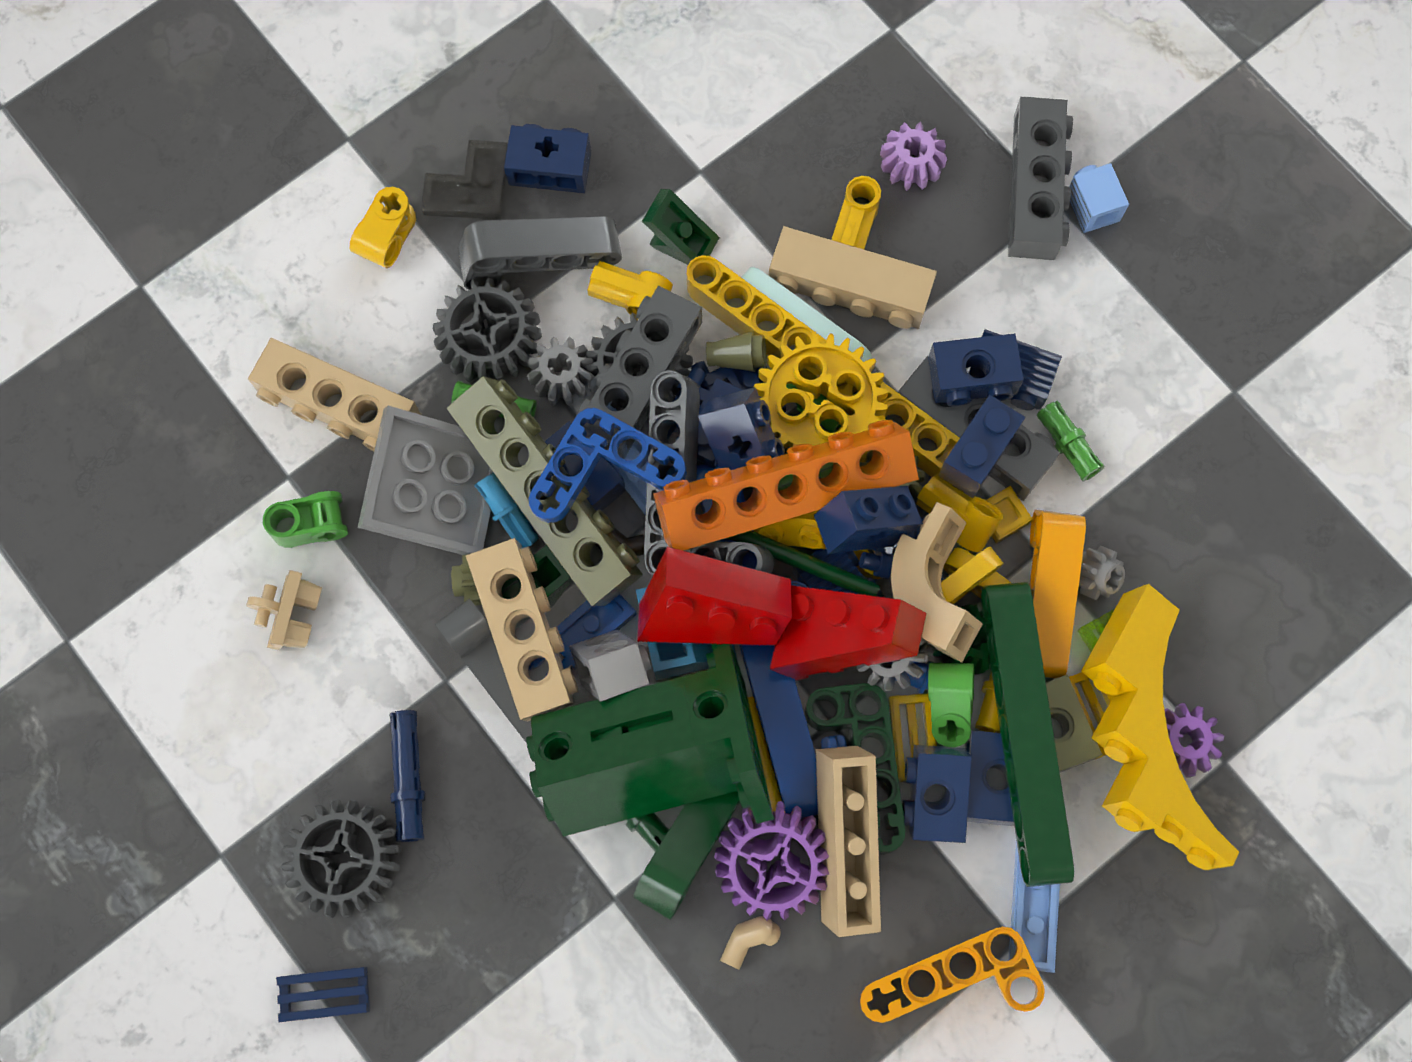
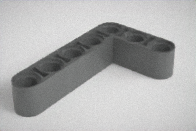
[644,370,774,575]

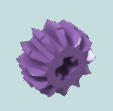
[1164,703,1224,778]

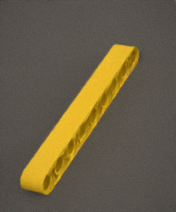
[686,255,960,477]

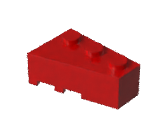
[637,547,792,645]
[770,585,927,680]

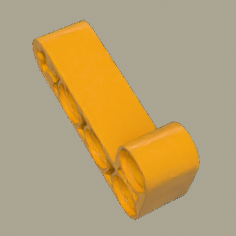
[1029,509,1086,679]
[860,927,1045,1023]

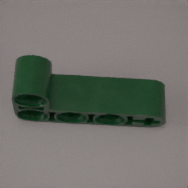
[805,683,905,855]
[633,791,740,920]

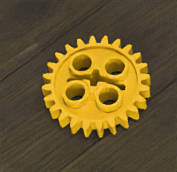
[754,333,888,449]

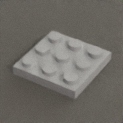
[357,405,493,555]

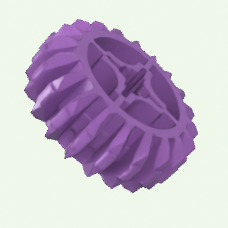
[714,801,829,921]

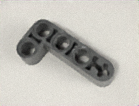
[458,217,622,290]
[435,598,532,742]

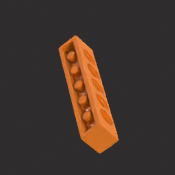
[653,420,919,551]

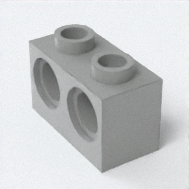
[569,630,651,701]

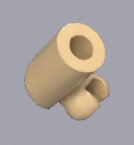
[720,916,781,970]

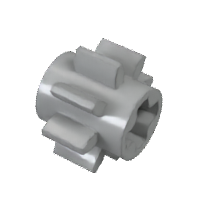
[1079,545,1125,600]

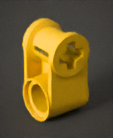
[349,186,416,268]

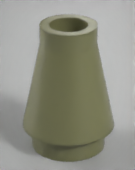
[706,331,767,372]

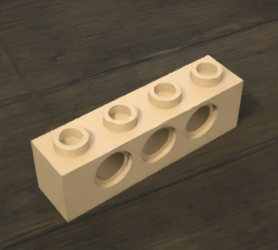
[248,338,421,452]
[466,538,579,722]

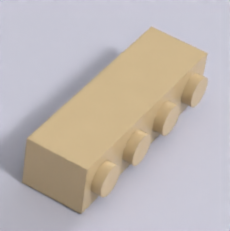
[769,226,937,329]
[816,746,881,937]

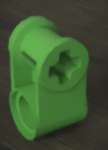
[262,491,348,548]
[928,663,974,748]

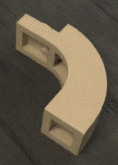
[891,502,982,662]

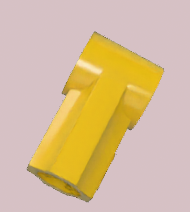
[831,176,881,250]
[587,261,673,315]
[916,474,1003,552]

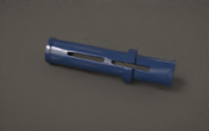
[389,710,425,842]

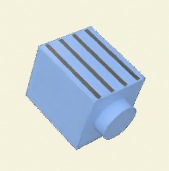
[1069,163,1129,233]

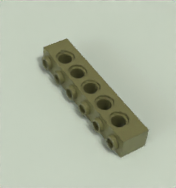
[447,376,643,606]

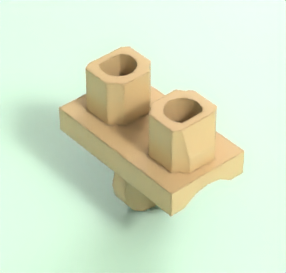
[246,570,322,650]

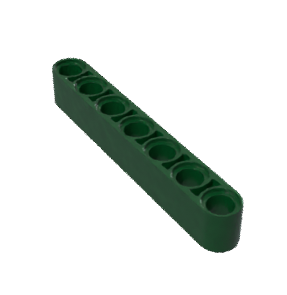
[981,582,1074,887]

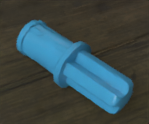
[474,472,538,548]

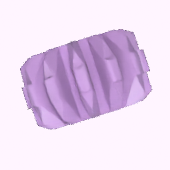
[880,121,947,191]

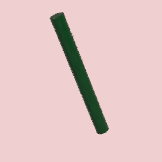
[728,530,881,596]

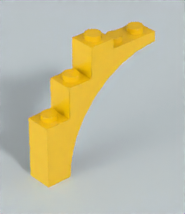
[1081,584,1239,870]

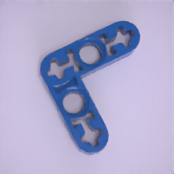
[529,408,687,523]

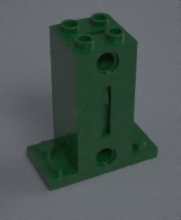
[526,644,774,837]

